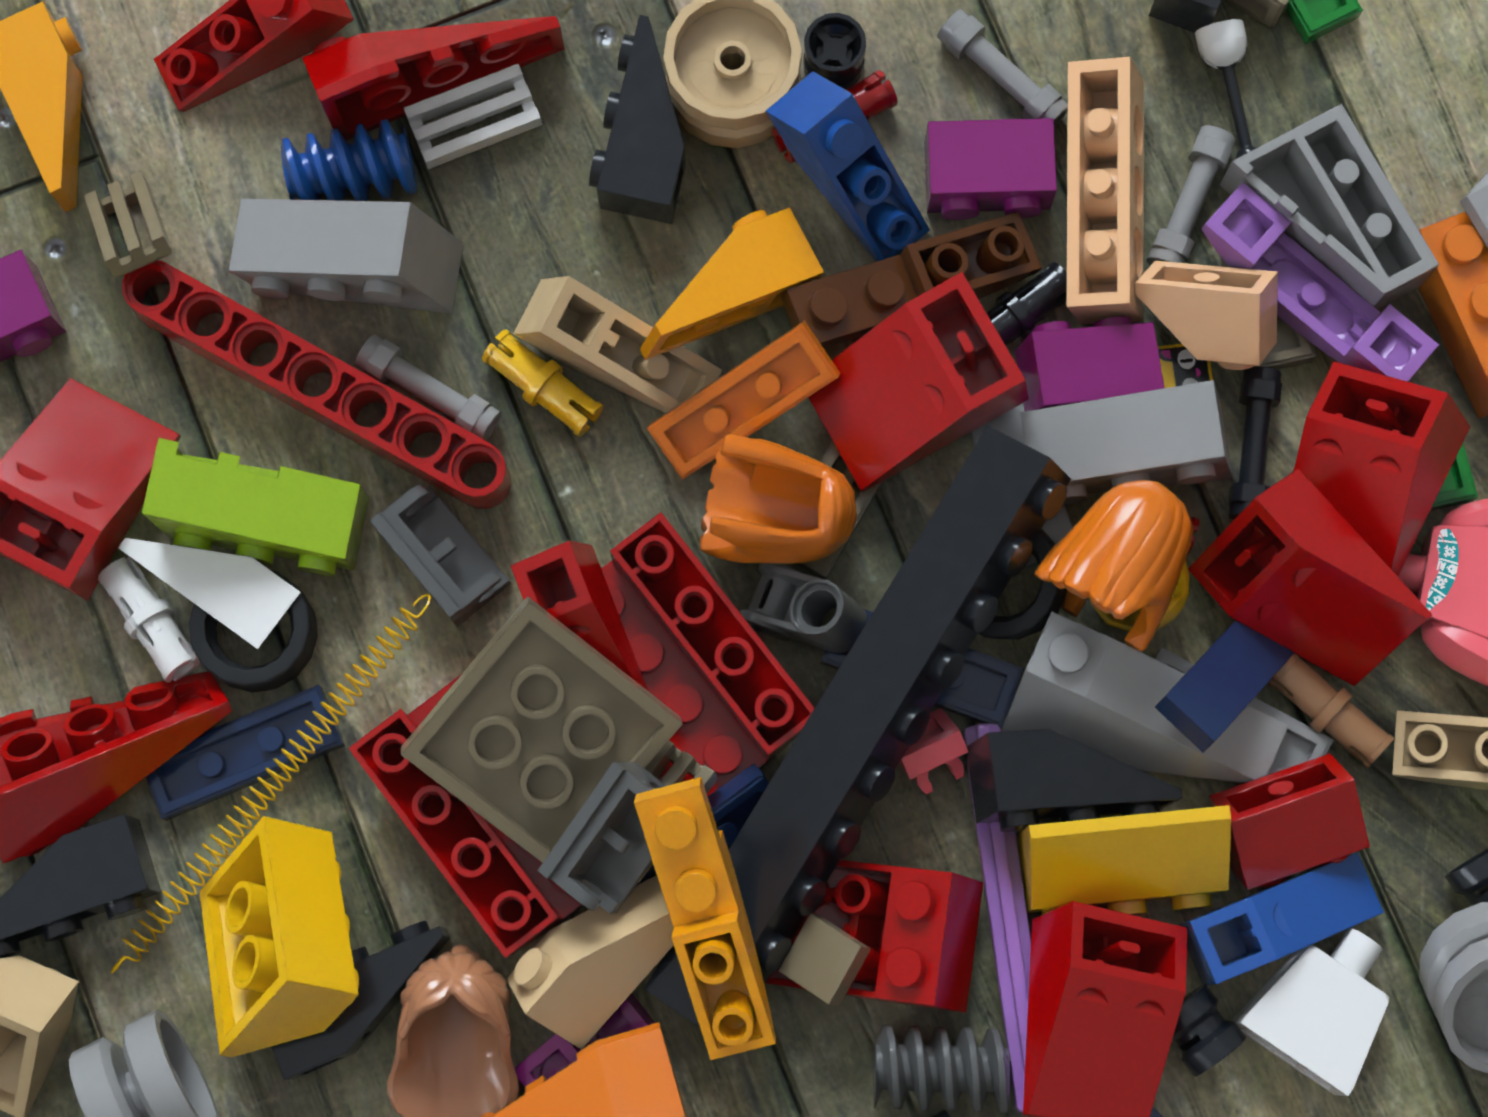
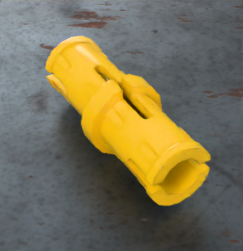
[482,329,604,437]

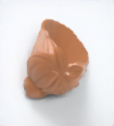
[387,944,519,1117]

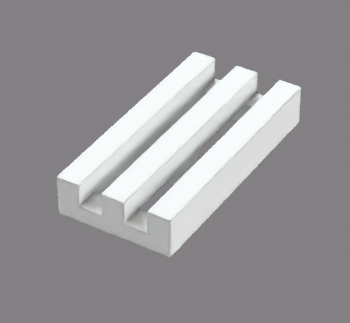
[404,64,542,169]

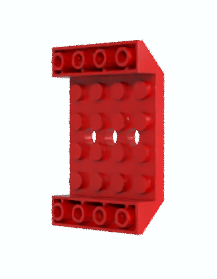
[348,512,815,959]

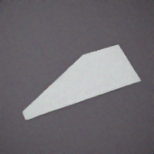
[118,538,301,649]

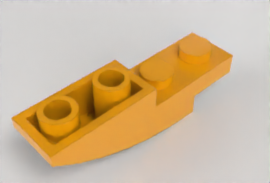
[634,777,776,1060]

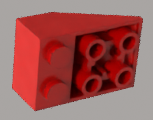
[808,272,1029,493]
[1293,361,1471,576]
[0,378,181,601]
[1188,468,1432,686]
[765,860,984,1013]
[1023,901,1187,1117]

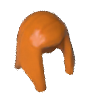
[700,434,857,564]
[1034,480,1194,652]

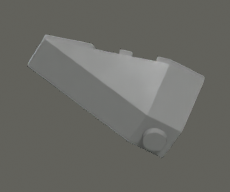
[1001,611,1289,783]

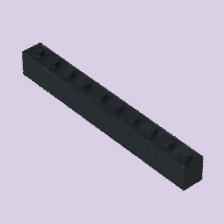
[644,425,1071,1028]

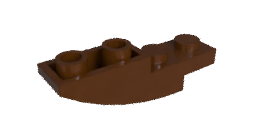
[781,212,1042,348]

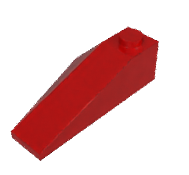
[302,16,565,141]
[0,671,232,864]

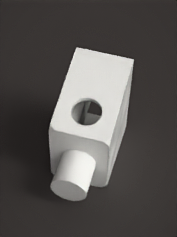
[1232,928,1389,1096]

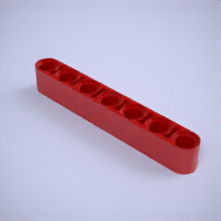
[122,260,511,509]

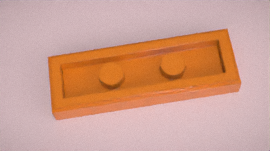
[647,321,840,480]

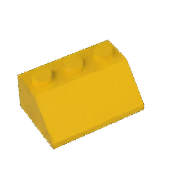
[1016,805,1231,915]
[199,816,359,1058]

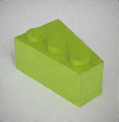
[142,437,369,576]

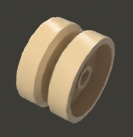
[663,0,802,149]

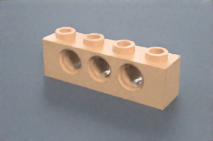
[1066,57,1144,325]

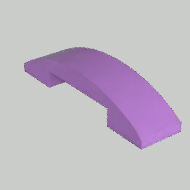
[1202,182,1439,382]

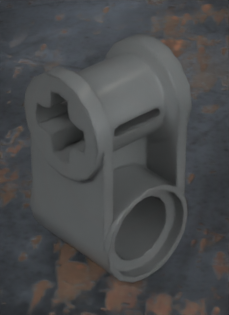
[740,563,868,653]

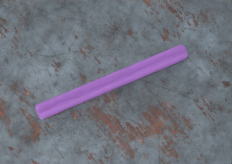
[963,723,1031,1113]

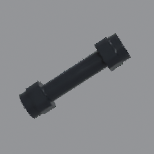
[1228,367,1282,520]

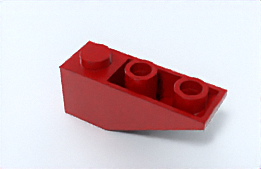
[154,0,354,112]
[511,540,648,691]

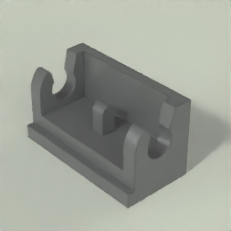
[369,483,511,627]
[538,762,666,914]

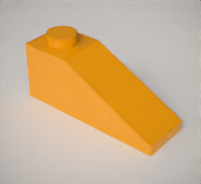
[0,1,83,212]
[640,207,824,360]

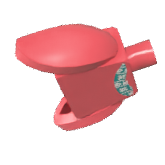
[1398,499,1488,687]

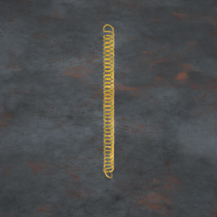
[110,594,431,974]

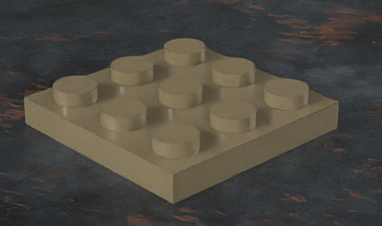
[401,596,683,863]

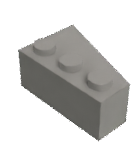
[1220,104,1439,309]
[229,199,463,314]
[1020,380,1233,505]

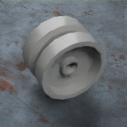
[1419,902,1488,1073]
[68,1010,220,1117]

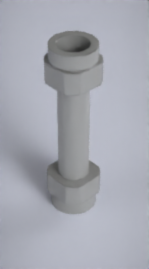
[937,9,1068,128]
[1147,125,1236,265]
[355,334,502,441]

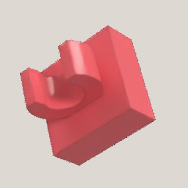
[899,708,969,794]

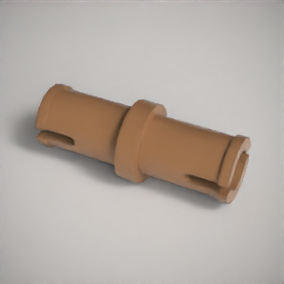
[1268,653,1395,769]

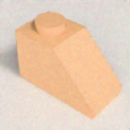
[1135,261,1278,370]

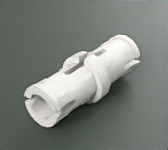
[98,557,200,682]

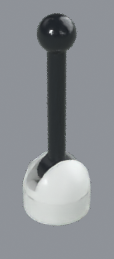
[1195,19,1256,159]

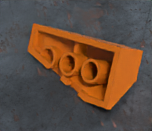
[480,1022,688,1117]

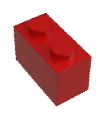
[1209,753,1370,890]

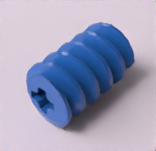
[281,119,417,201]

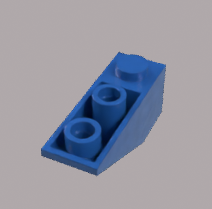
[766,71,930,262]
[1177,852,1384,985]

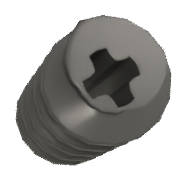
[873,1025,1010,1113]

